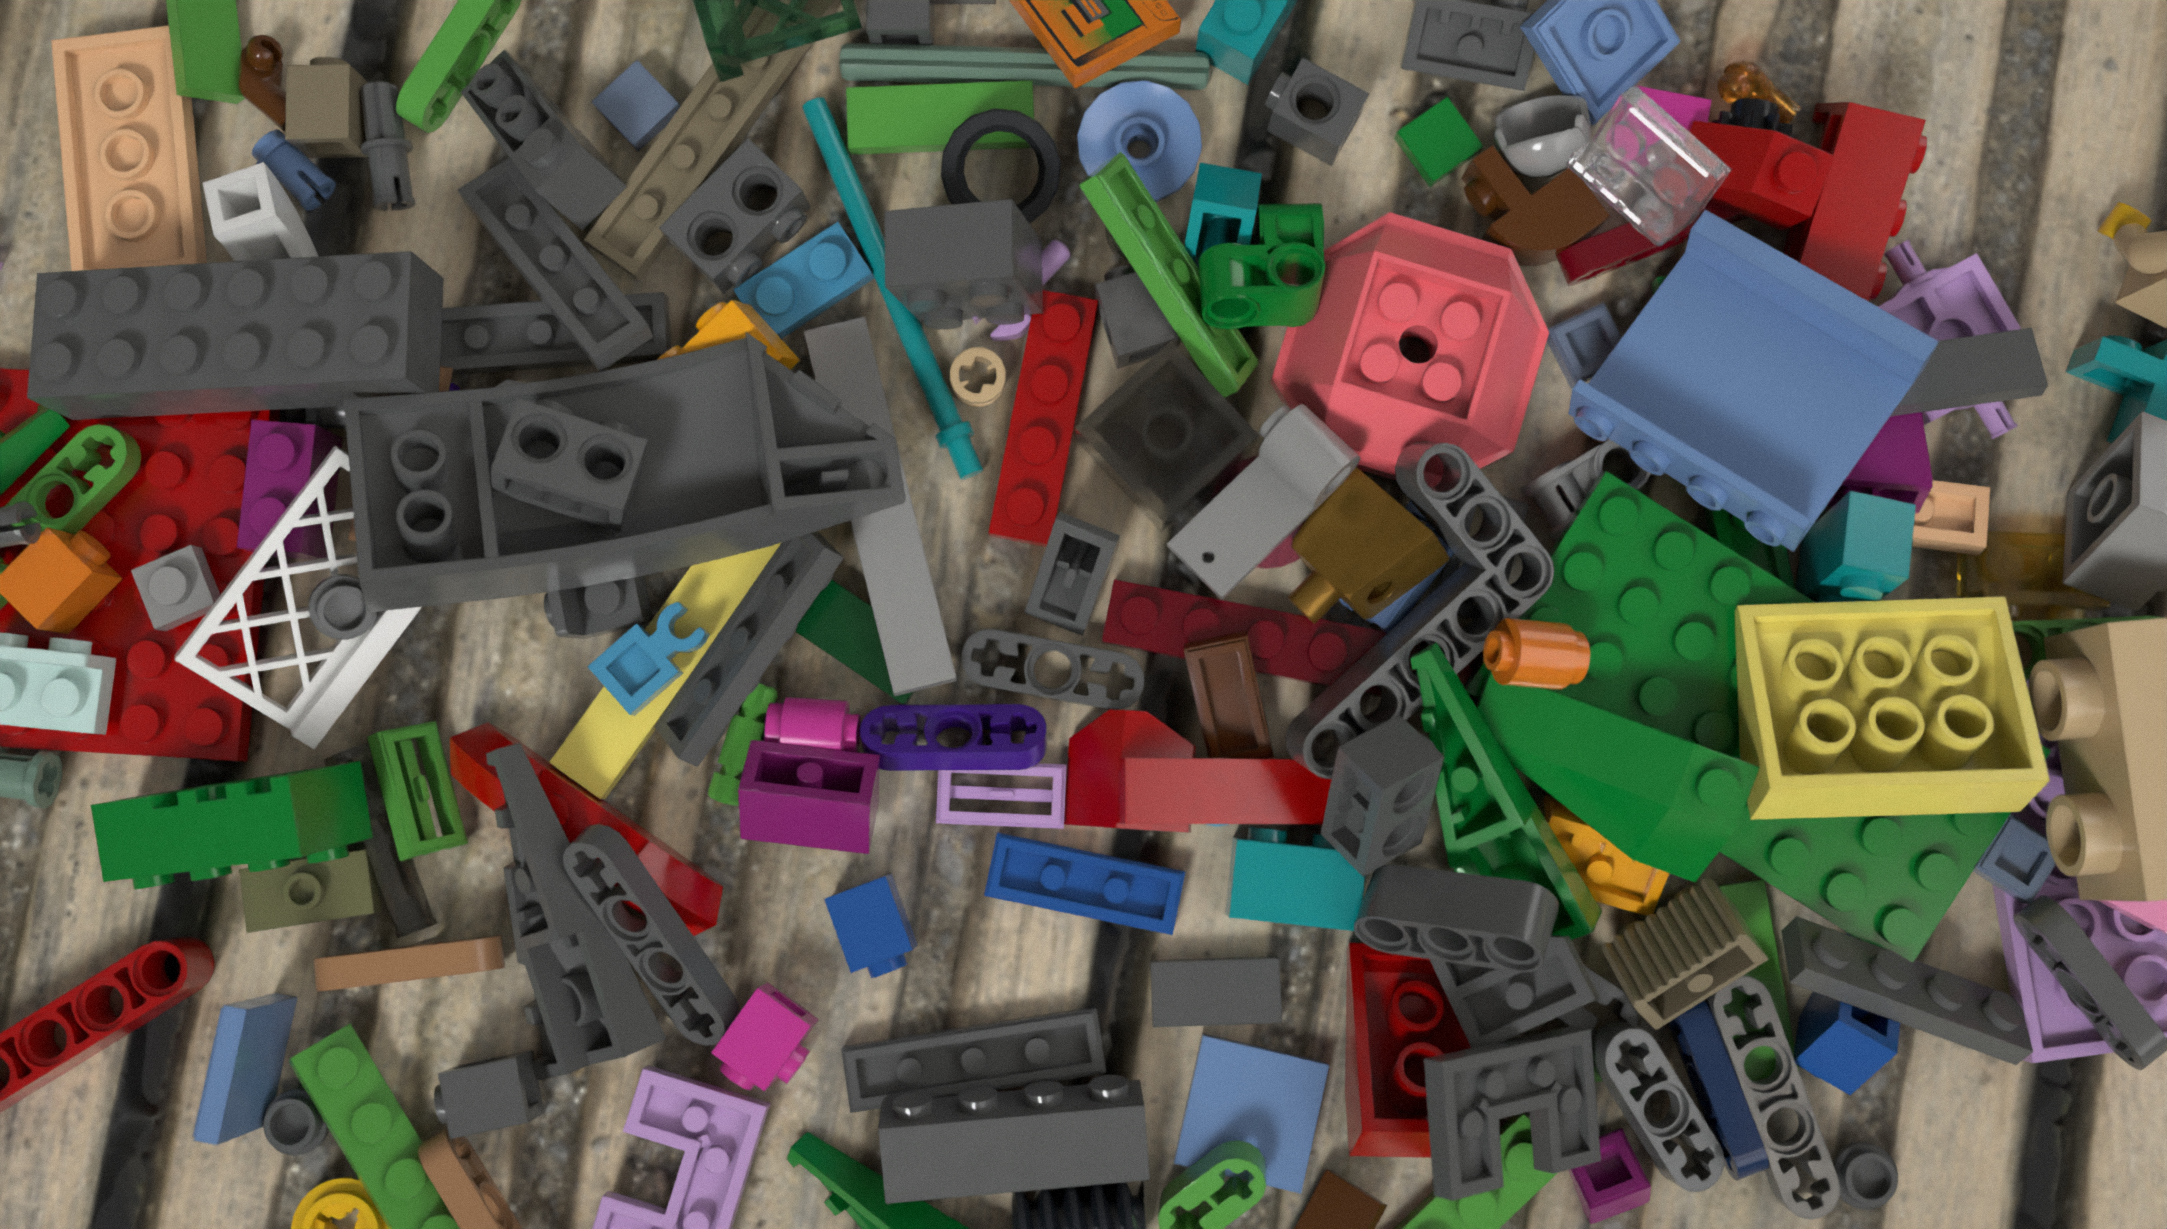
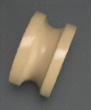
[950,347,1006,407]

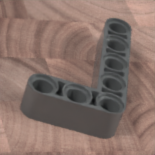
[1285,441,1554,779]

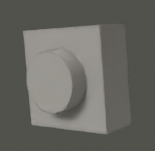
[131,545,220,631]

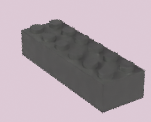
[27,251,444,420]

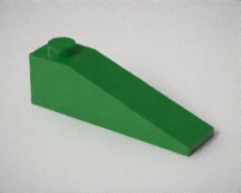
[1476,670,1760,882]

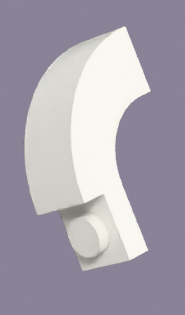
[203,162,319,261]

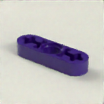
[860,704,1047,771]

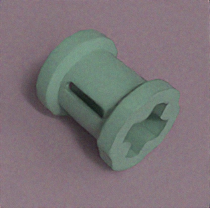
[0,746,63,808]

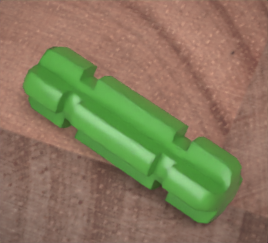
[708,683,778,806]

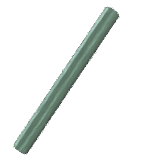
[839,43,1209,90]

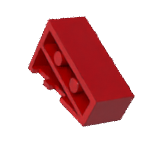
[1783,102,1927,302]

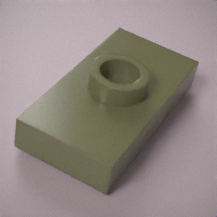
[239,849,382,933]

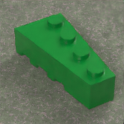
[91,761,373,890]

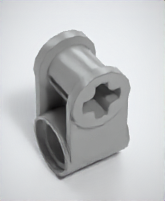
[1521,439,1651,543]

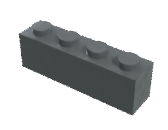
[878,1075,1150,1204]

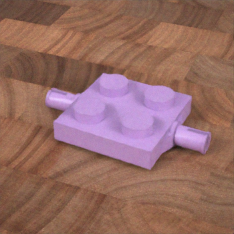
[1877,240,2021,439]

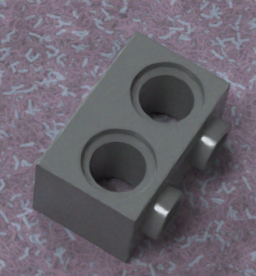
[659,138,811,294]
[491,398,648,532]
[1321,715,1444,877]

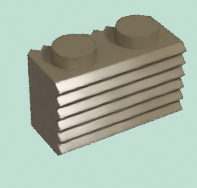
[1602,878,1769,1030]

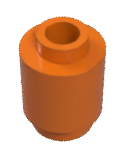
[1483,618,1590,690]

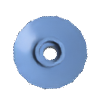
[1077,80,1202,202]

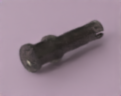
[323,743,438,939]

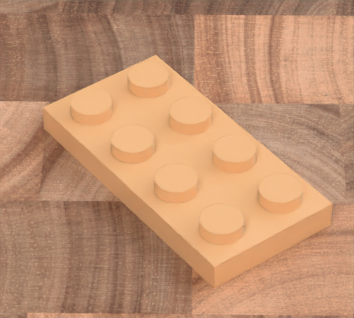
[51,25,207,271]

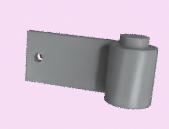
[1167,404,1361,600]

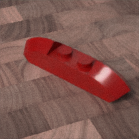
[450,722,723,936]

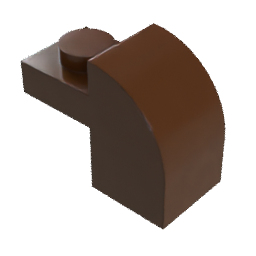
[1461,145,1610,266]

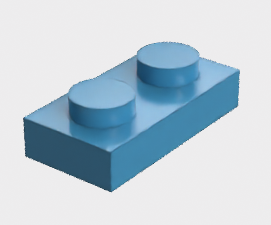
[733,222,875,339]

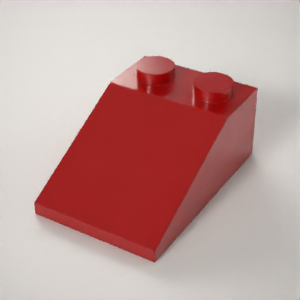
[1345,943,1471,1158]

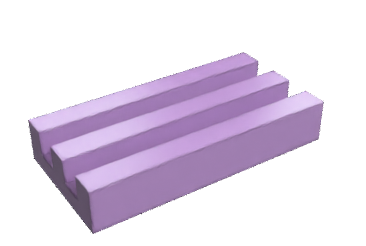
[936,763,1067,829]

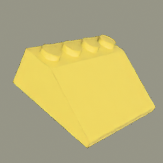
[1735,597,2050,820]

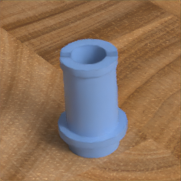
[252,129,336,211]

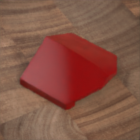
[1064,709,1196,833]

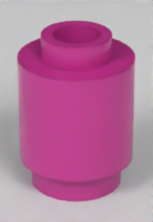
[765,697,861,752]

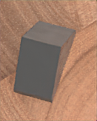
[1024,512,1120,636]

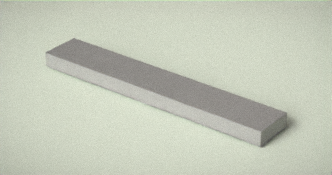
[804,317,957,696]

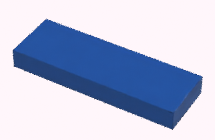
[984,832,1185,935]

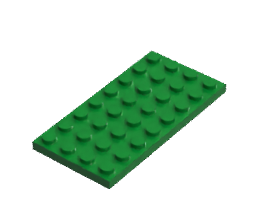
[1464,471,2051,962]

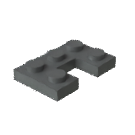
[1424,1026,1601,1201]

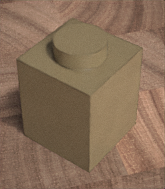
[285,57,368,158]

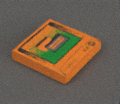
[1009,0,1181,89]

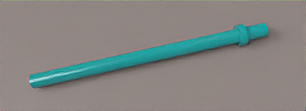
[802,97,983,480]

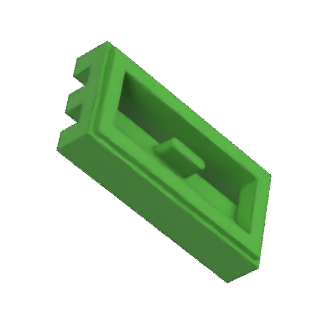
[367,721,468,861]

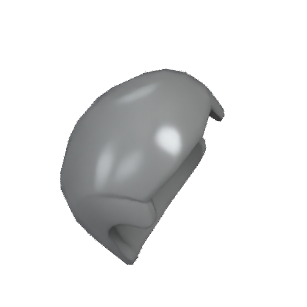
[1494,95,1591,178]

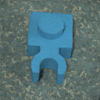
[587,602,710,716]

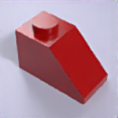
[1666,120,1836,231]

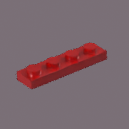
[988,290,1098,547]

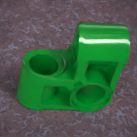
[1199,203,1325,330]

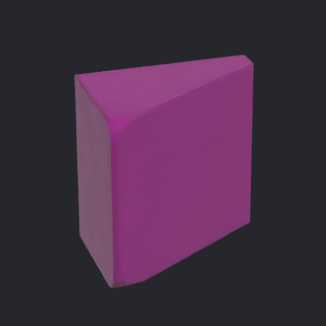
[1568,1128,1651,1224]

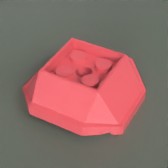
[1270,212,1549,488]

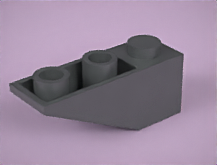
[461,49,627,230]

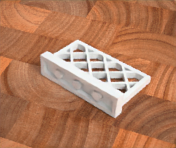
[175,445,422,749]

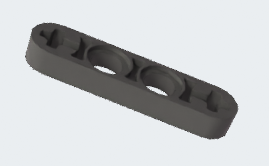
[563,824,739,1046]
[1705,974,1841,1220]

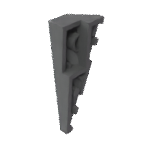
[486,743,667,1081]

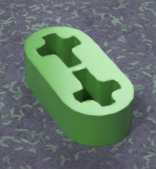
[1158,1140,1266,1229]

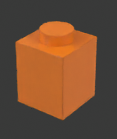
[0,527,123,634]

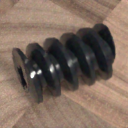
[1012,1181,1146,1229]

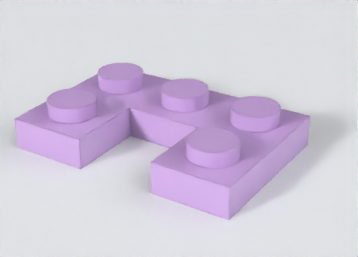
[592,1065,771,1229]

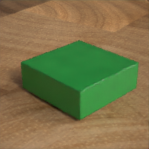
[1394,97,1484,187]

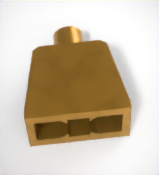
[1287,467,1450,624]

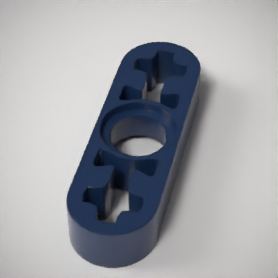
[1667,1000,1769,1181]

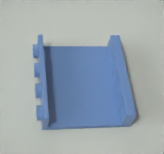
[1568,209,1939,552]

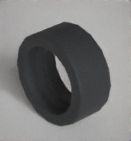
[941,108,1061,224]

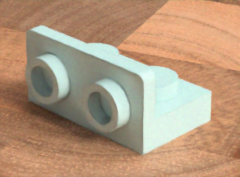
[0,632,117,735]

